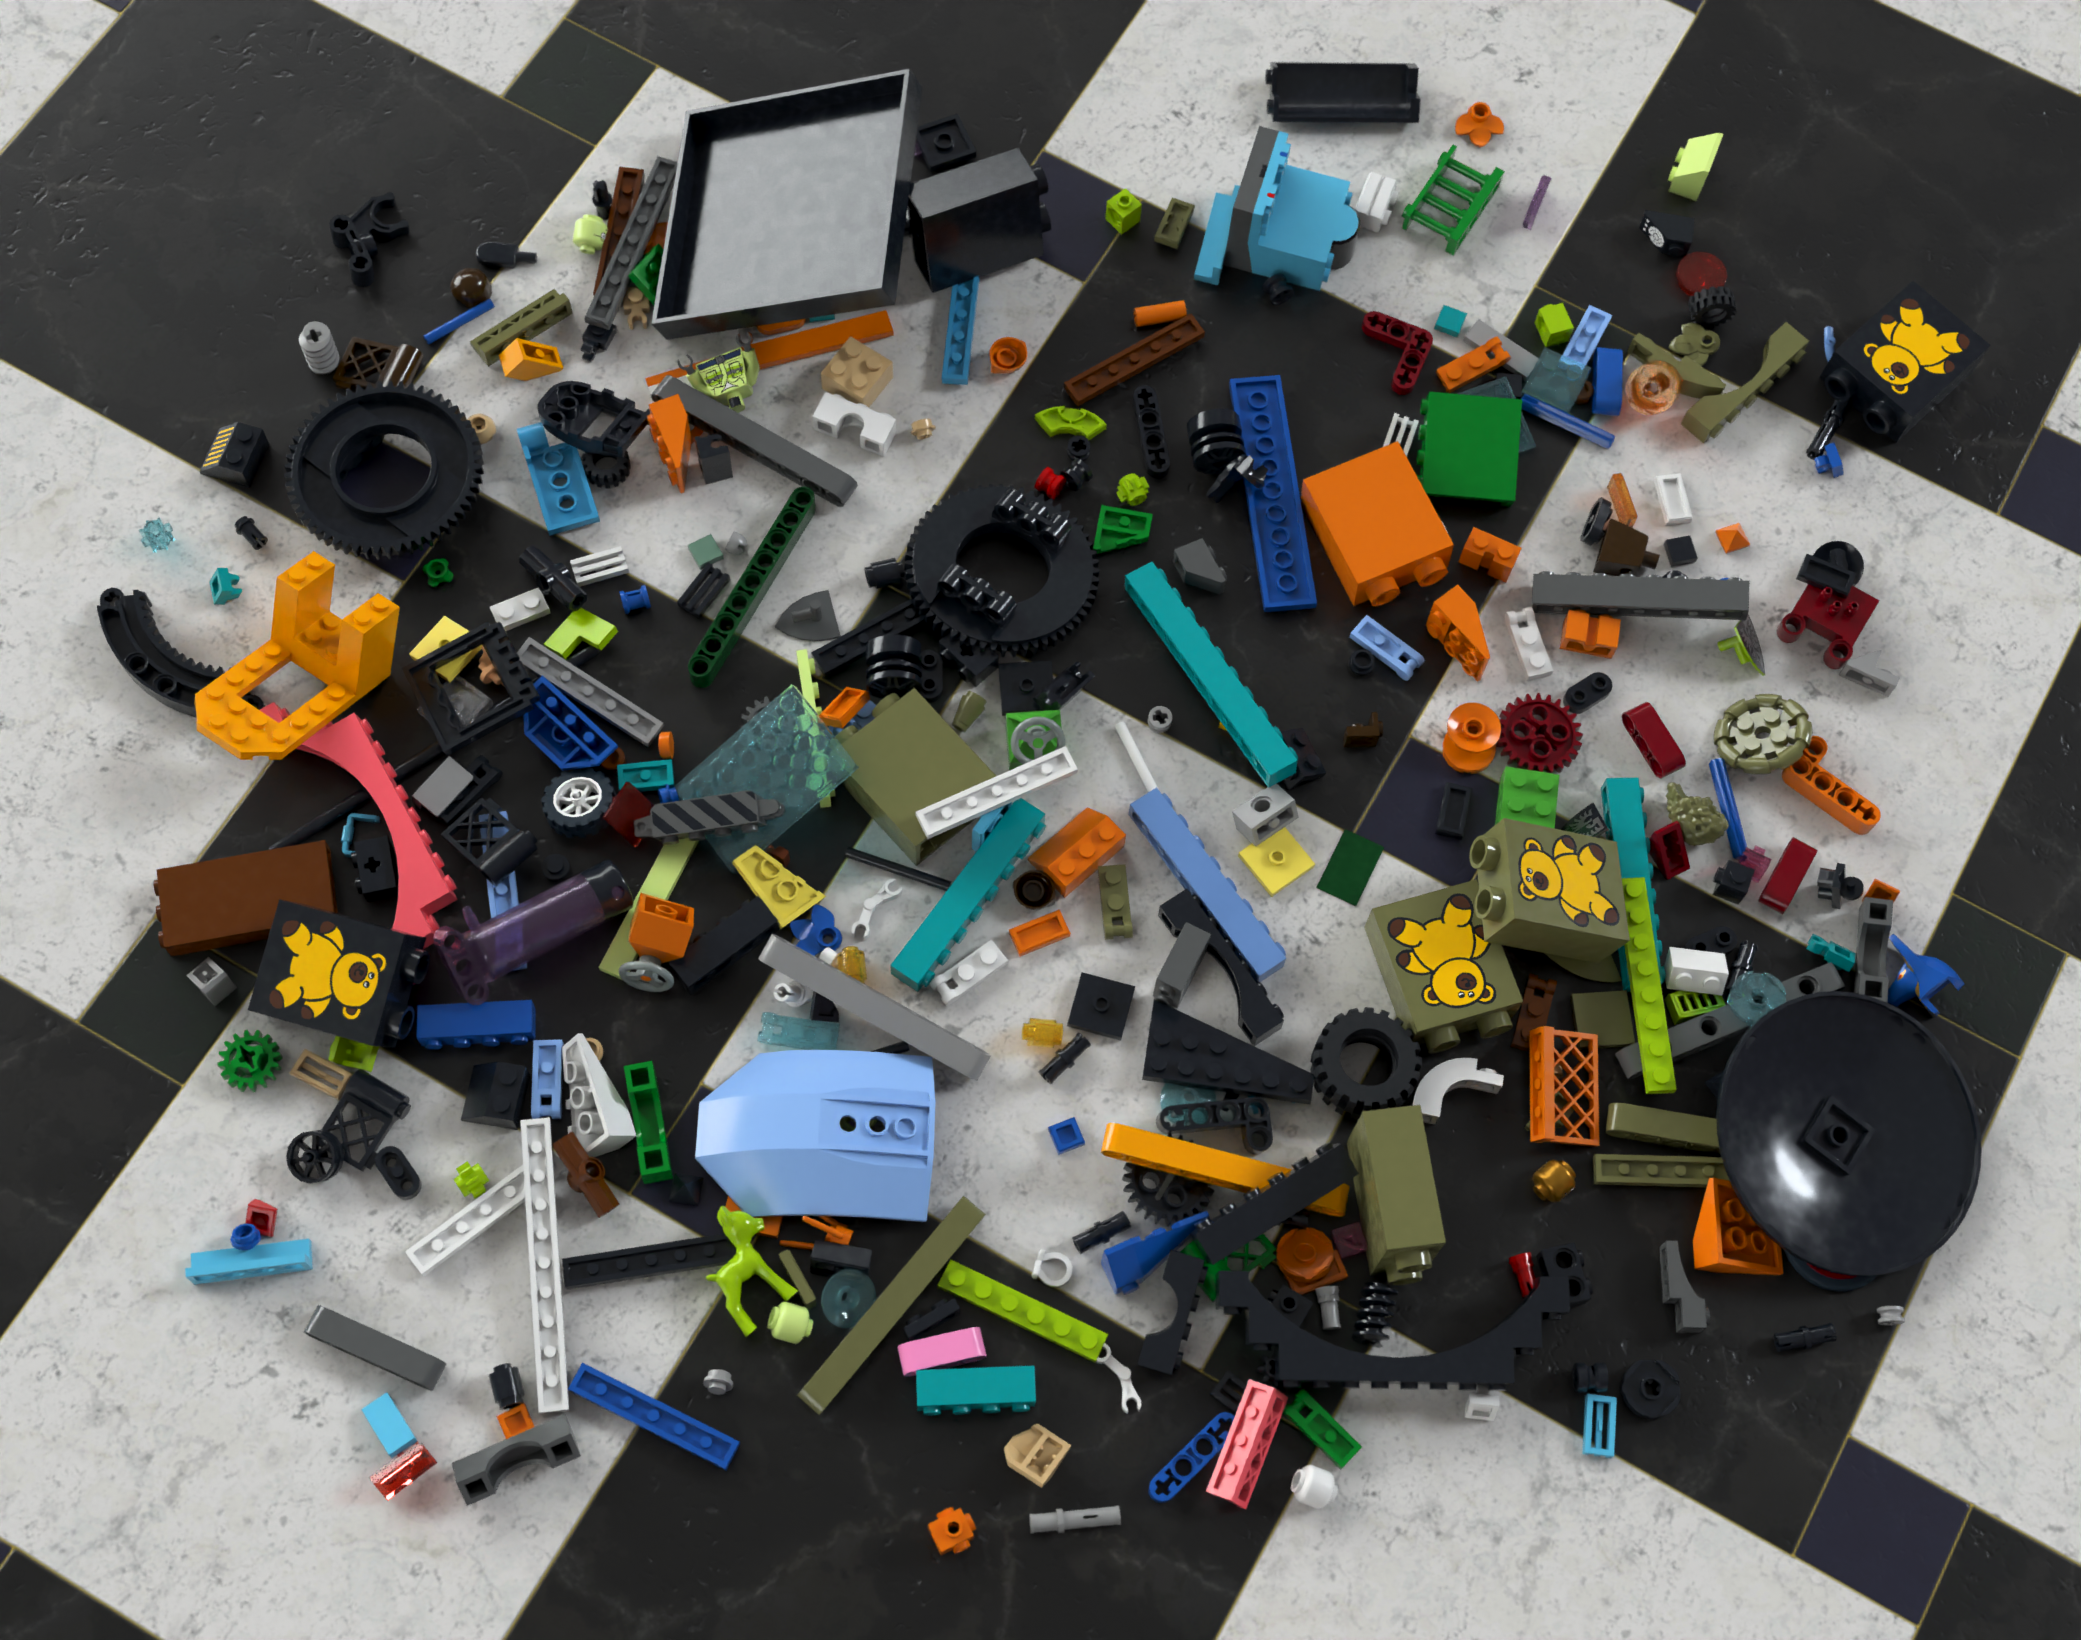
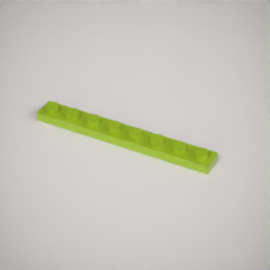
[1622,877,1677,1094]

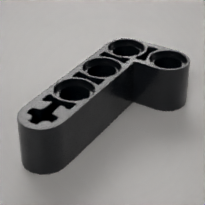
[1156,1097,1273,1154]

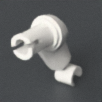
[774,947,839,1007]

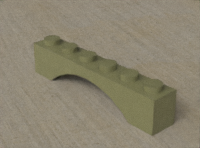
[1681,322,1809,444]

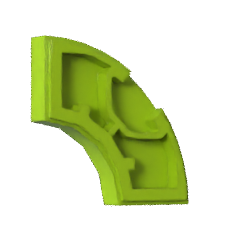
[1035,406,1107,440]

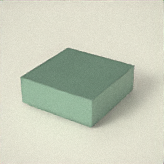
[688,534,724,570]

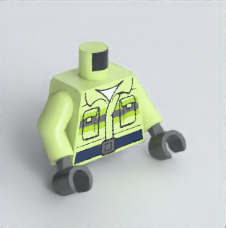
[678,332,760,413]

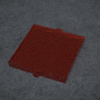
[603,782,654,847]

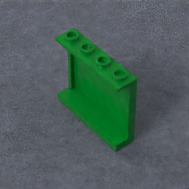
[1417,392,1522,507]

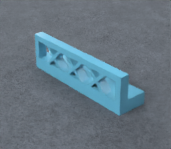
[1194,185,1240,285]
[185,1239,313,1285]

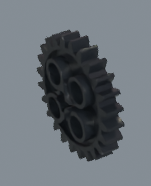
[1122,1133,1215,1227]

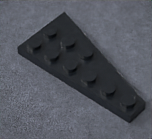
[1142,999,1314,1105]

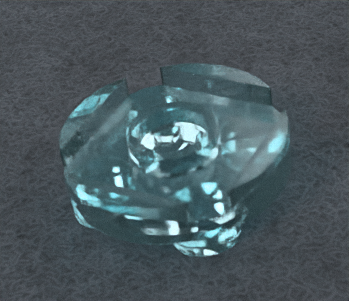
[1727,971,1786,1026]

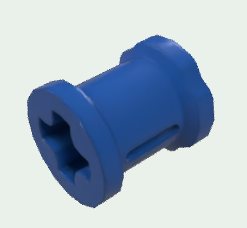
[619,585,651,614]

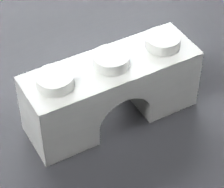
[812,392,897,457]

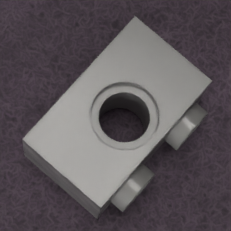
[1232,784,1299,846]

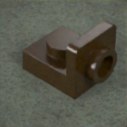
[1343,712,1383,747]

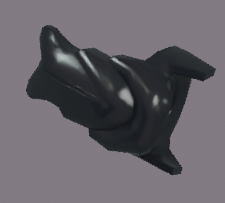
[1206,454,1268,503]

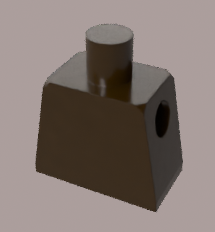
[1593,519,1660,577]

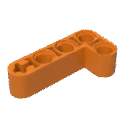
[1782,736,1881,835]

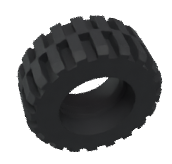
[1310,1007,1422,1120]

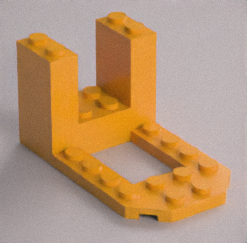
[195,551,400,760]

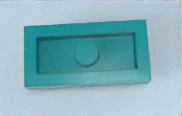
[617,759,675,794]

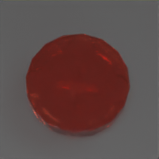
[1676,252,1727,296]

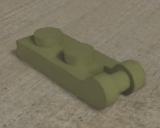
[1098,864,1133,940]

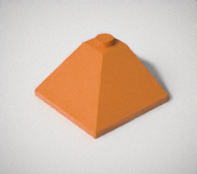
[1693,1178,1783,1275]

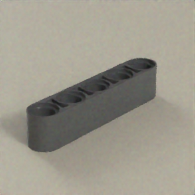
[304,1305,447,1391]

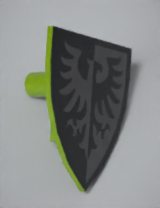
[1717,614,1765,676]

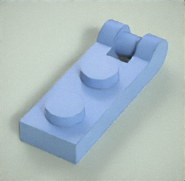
[1349,615,1424,681]
[531,1040,563,1119]

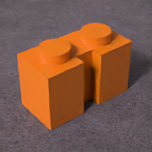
[1458,527,1522,583]
[1560,609,1621,659]

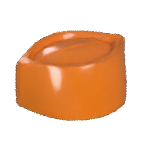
[989,337,1028,374]

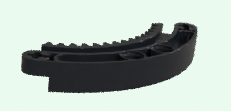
[97,588,265,718]

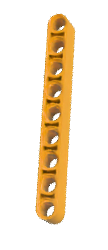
[1101,1123,1350,1216]

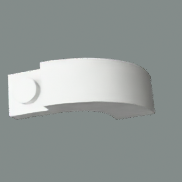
[1410,1058,1504,1125]

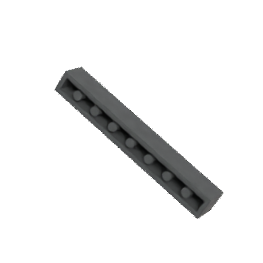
[1532,571,1750,620]

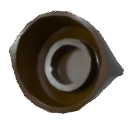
[1012,870,1056,910]

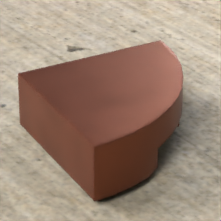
[764,845,790,868]

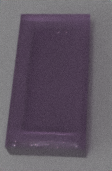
[1522,175,1551,230]

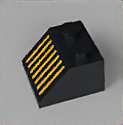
[200,422,270,488]

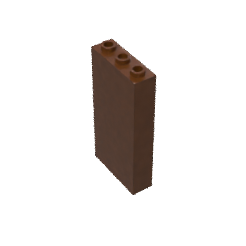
[153,840,338,956]

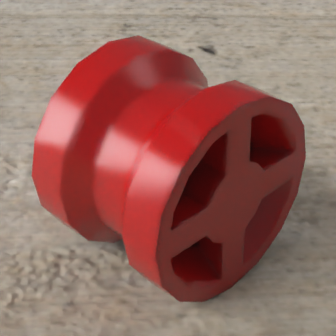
[1034,467,1066,499]

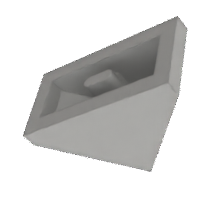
[186,957,237,1006]

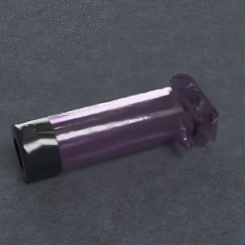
[433,859,634,1005]

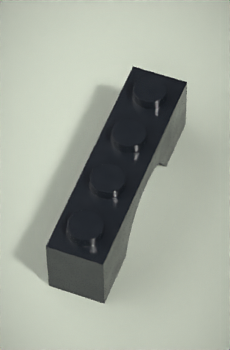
[1138,1249,1208,1375]

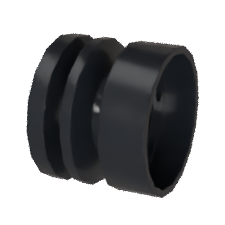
[1187,408,1246,474]
[866,635,922,699]

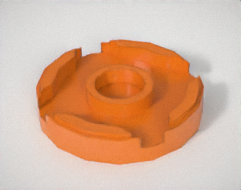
[1442,729,1496,774]
[1276,1227,1334,1282]

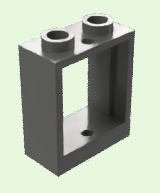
[1153,922,1211,1008]

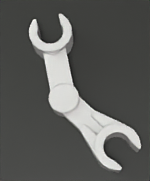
[852,878,902,941]
[1096,1343,1141,1414]

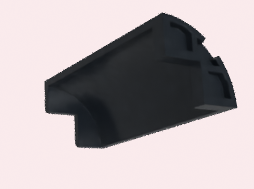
[1265,62,1421,123]

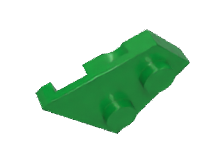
[628,243,663,305]
[1093,505,1153,554]

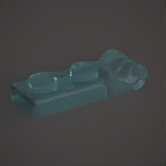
[757,1012,840,1050]

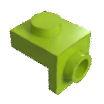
[329,1036,379,1072]

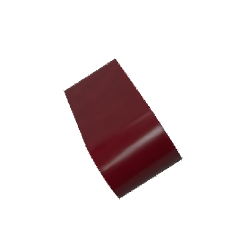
[1621,702,1686,779]
[1758,837,1818,915]

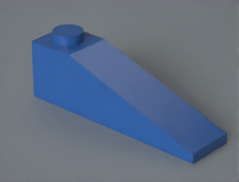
[1101,1211,1209,1295]

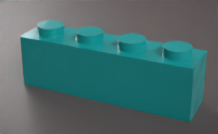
[916,1366,1036,1415]

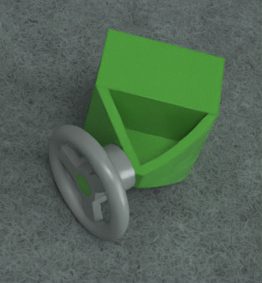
[1005,710,1065,771]

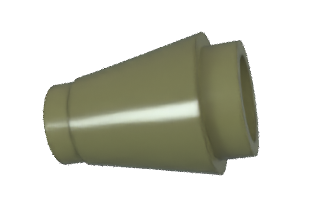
[951,691,987,733]

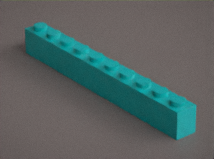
[1125,561,1298,788]

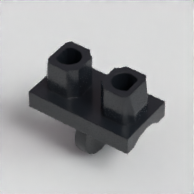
[1817,863,1864,909]

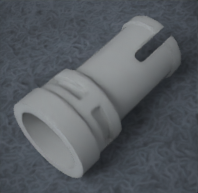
[1315,1286,1341,1330]

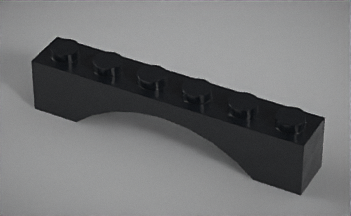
[1158,889,1284,1046]

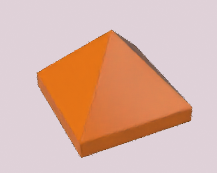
[1715,523,1750,553]
[1862,879,1900,903]

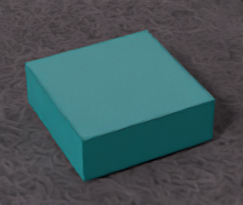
[1434,305,1467,338]

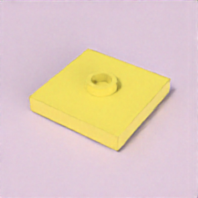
[409,616,482,683]
[1238,827,1315,897]

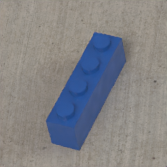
[417,1000,536,1049]

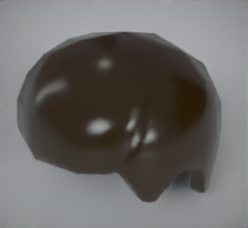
[450,268,492,308]

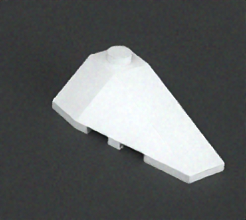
[562,1033,636,1157]

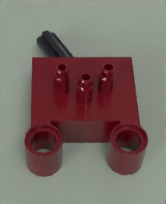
[1776,549,1880,669]

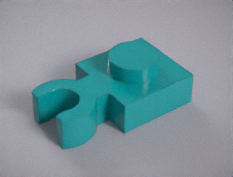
[1806,934,1856,972]

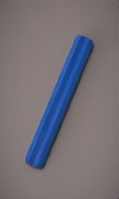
[1521,394,1615,449]
[1709,758,1749,860]

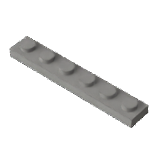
[517,637,664,747]

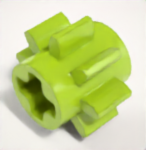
[1116,473,1149,506]
[453,1161,489,1199]

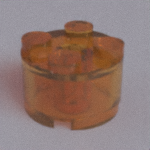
[1625,360,1682,415]

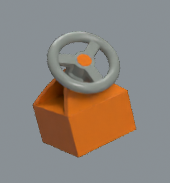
[619,893,694,992]

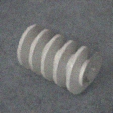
[299,321,340,375]

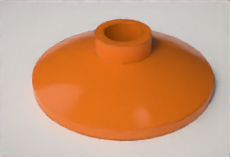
[1447,703,1501,753]

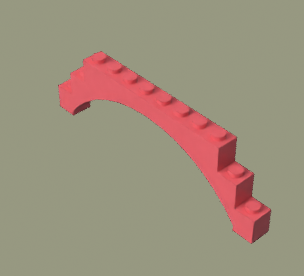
[260,702,458,985]

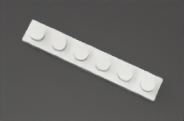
[916,746,1078,839]
[405,1150,567,1277]

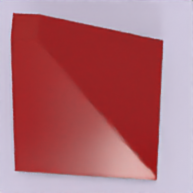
[245,1199,278,1237]

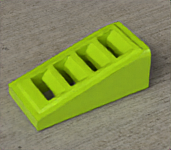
[1664,990,1726,1025]

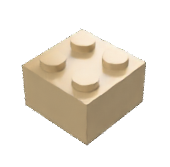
[821,336,893,407]

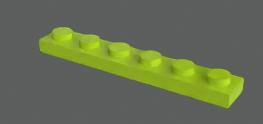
[938,1260,1108,1363]

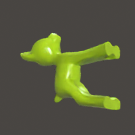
[706,1206,798,1337]

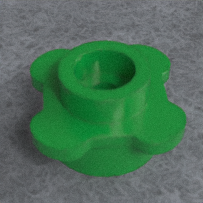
[423,559,453,587]

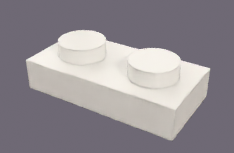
[490,588,550,631]

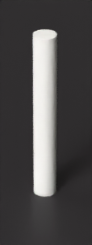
[1115,722,1159,792]

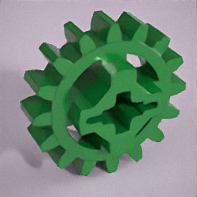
[217,1030,283,1092]

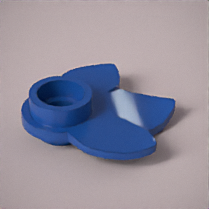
[790,904,842,956]

